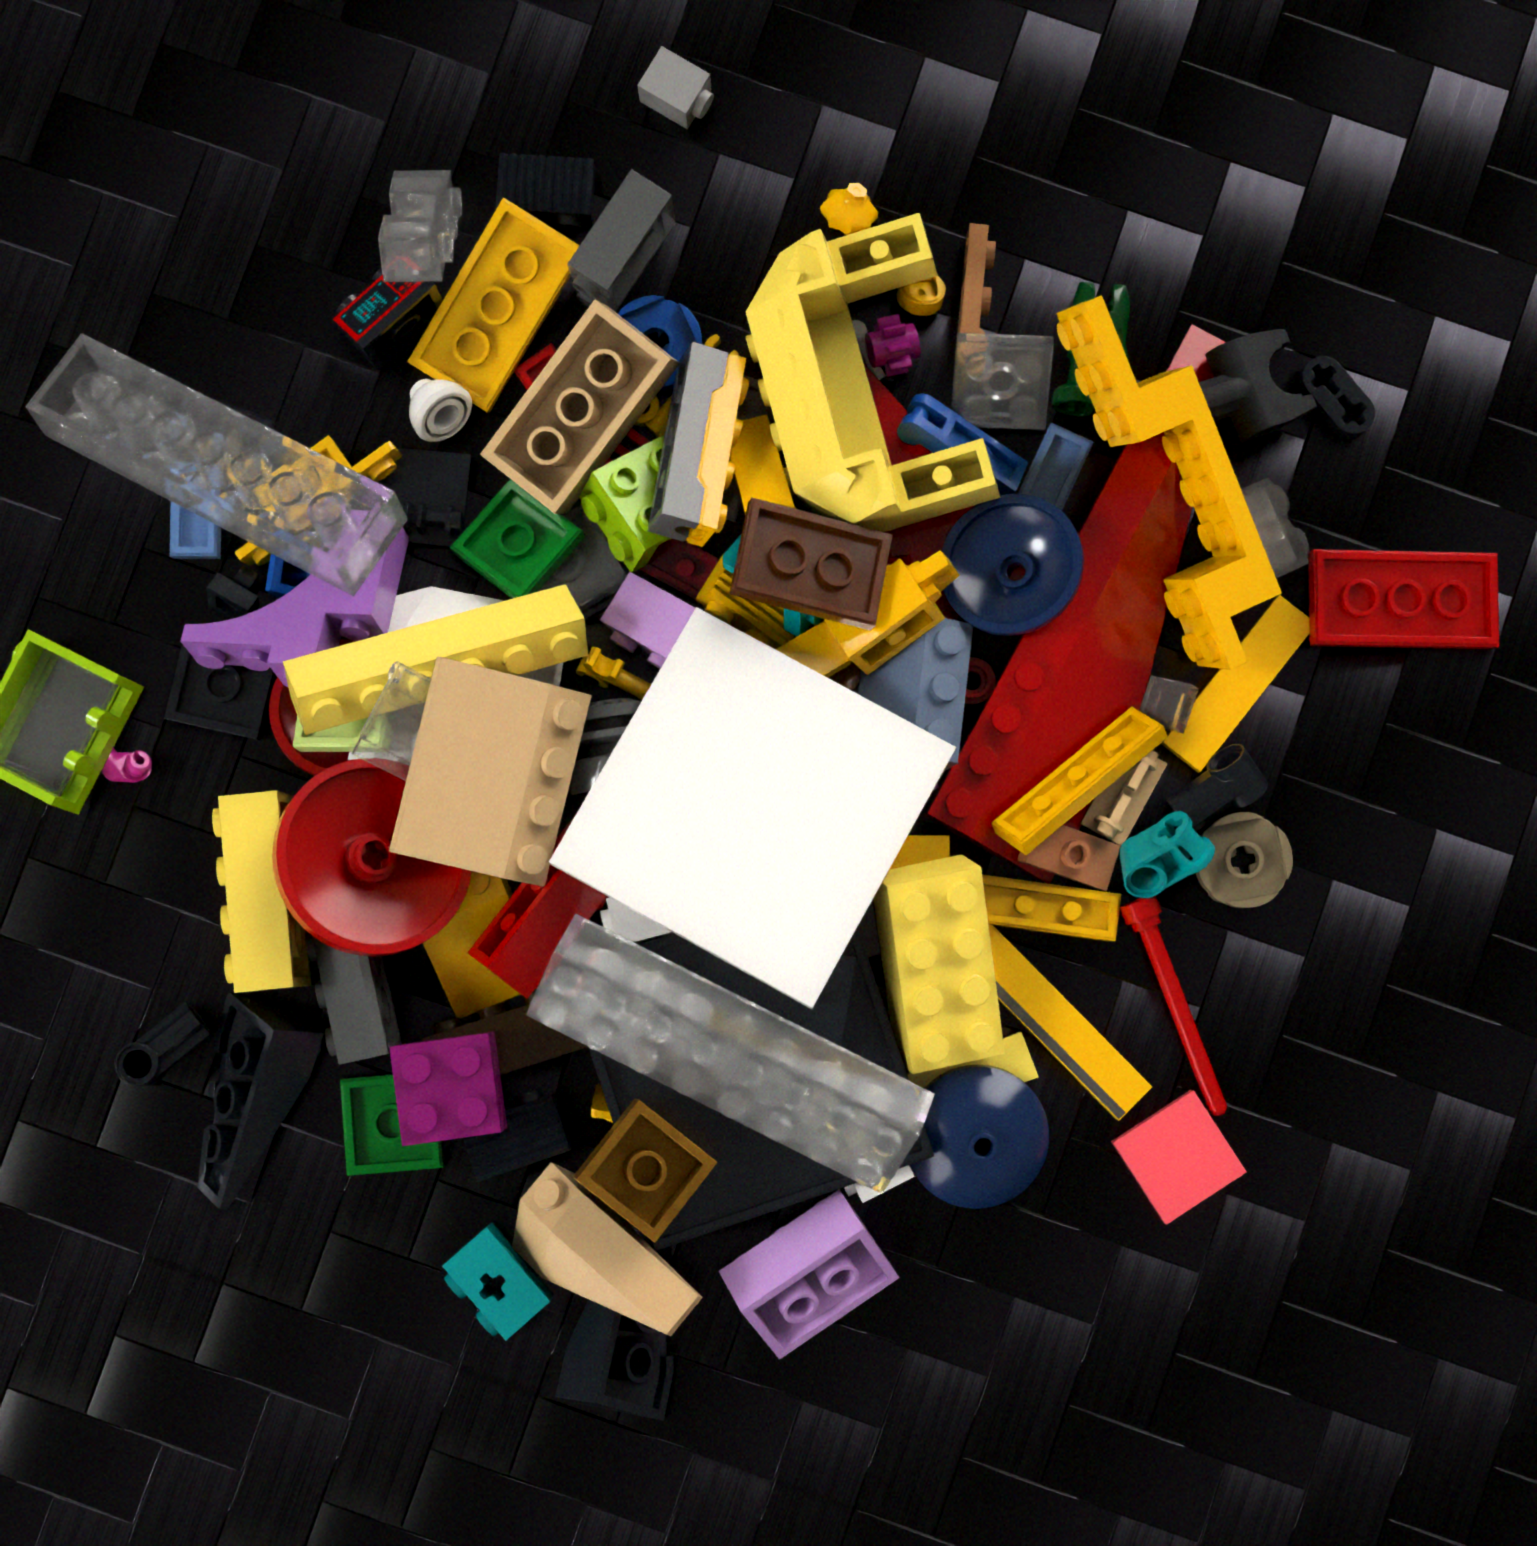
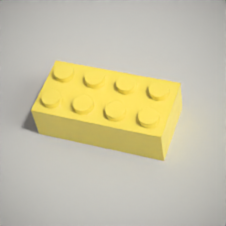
[212,790,312,993]
[873,854,1005,1074]

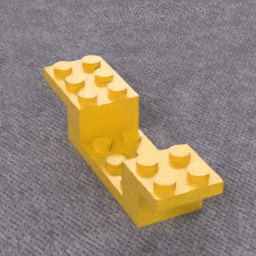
[1056,295,1282,670]

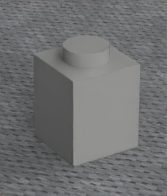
[637,46,714,129]

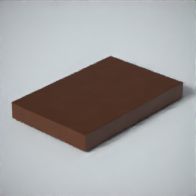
[729,497,892,631]

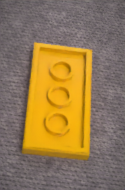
[407,198,580,412]

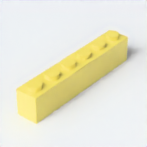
[283,584,588,735]

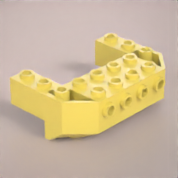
[746,213,1001,532]

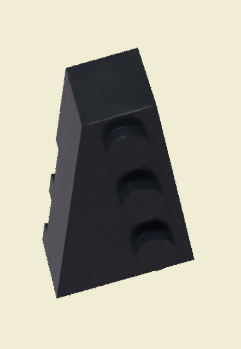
[700,951,856,1056]

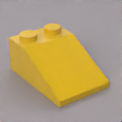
[423,871,547,1019]

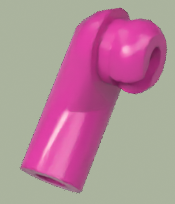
[101,747,152,783]

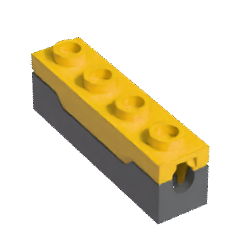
[647,341,749,547]

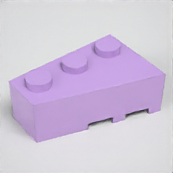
[600,572,695,669]

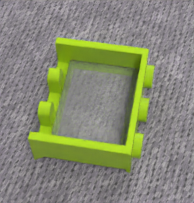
[0,629,144,815]

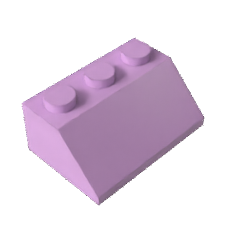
[718,1189,899,1359]

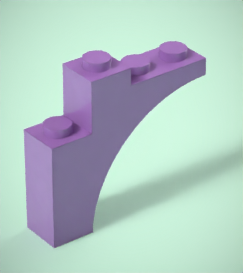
[180,512,409,687]

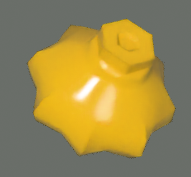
[820,183,878,235]

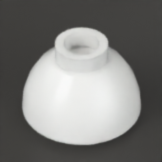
[409,379,472,442]

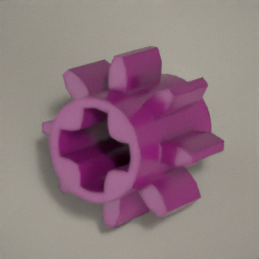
[865,314,921,377]

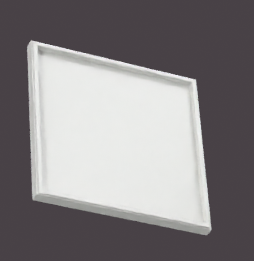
[549,607,956,1009]

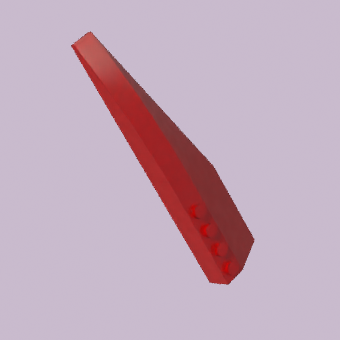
[923,324,1226,884]

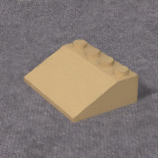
[389,656,592,887]

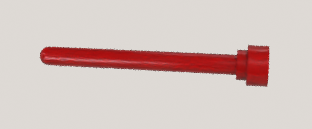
[1120,896,1227,1116]

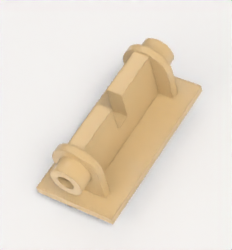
[1080,750,1168,846]

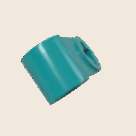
[1119,811,1215,898]

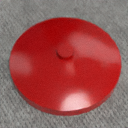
[272,758,472,957]

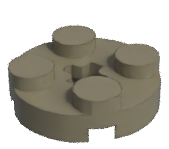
[1196,812,1293,908]

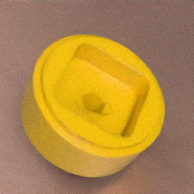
[897,276,946,316]

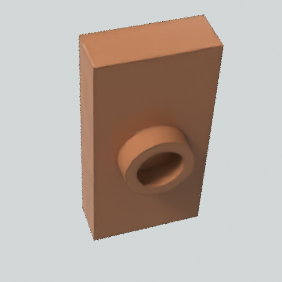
[1017,825,1121,891]

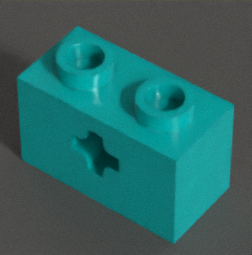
[442,1222,554,1341]

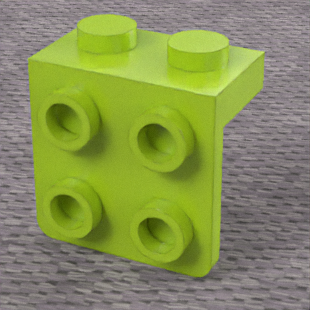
[579,435,672,573]

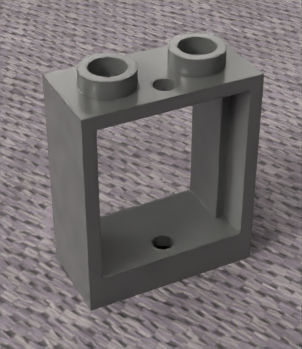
[567,169,675,312]

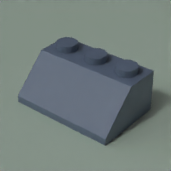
[855,618,973,772]

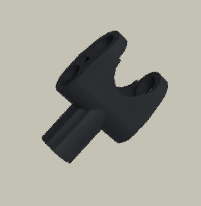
[1199,329,1317,442]

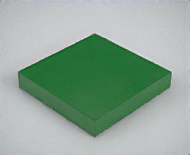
[450,479,585,599]
[340,1074,445,1176]

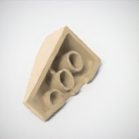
[512,1162,703,1336]

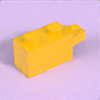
[824,551,960,676]

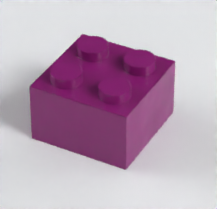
[389,1031,507,1146]

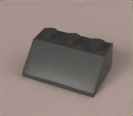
[305,933,402,1065]

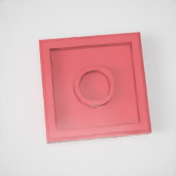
[1111,1090,1247,1225]

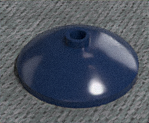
[942,494,1084,636]
[911,1065,1049,1209]

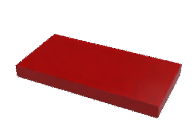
[1308,549,1499,649]

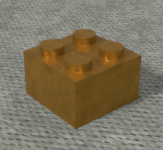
[573,1099,717,1243]

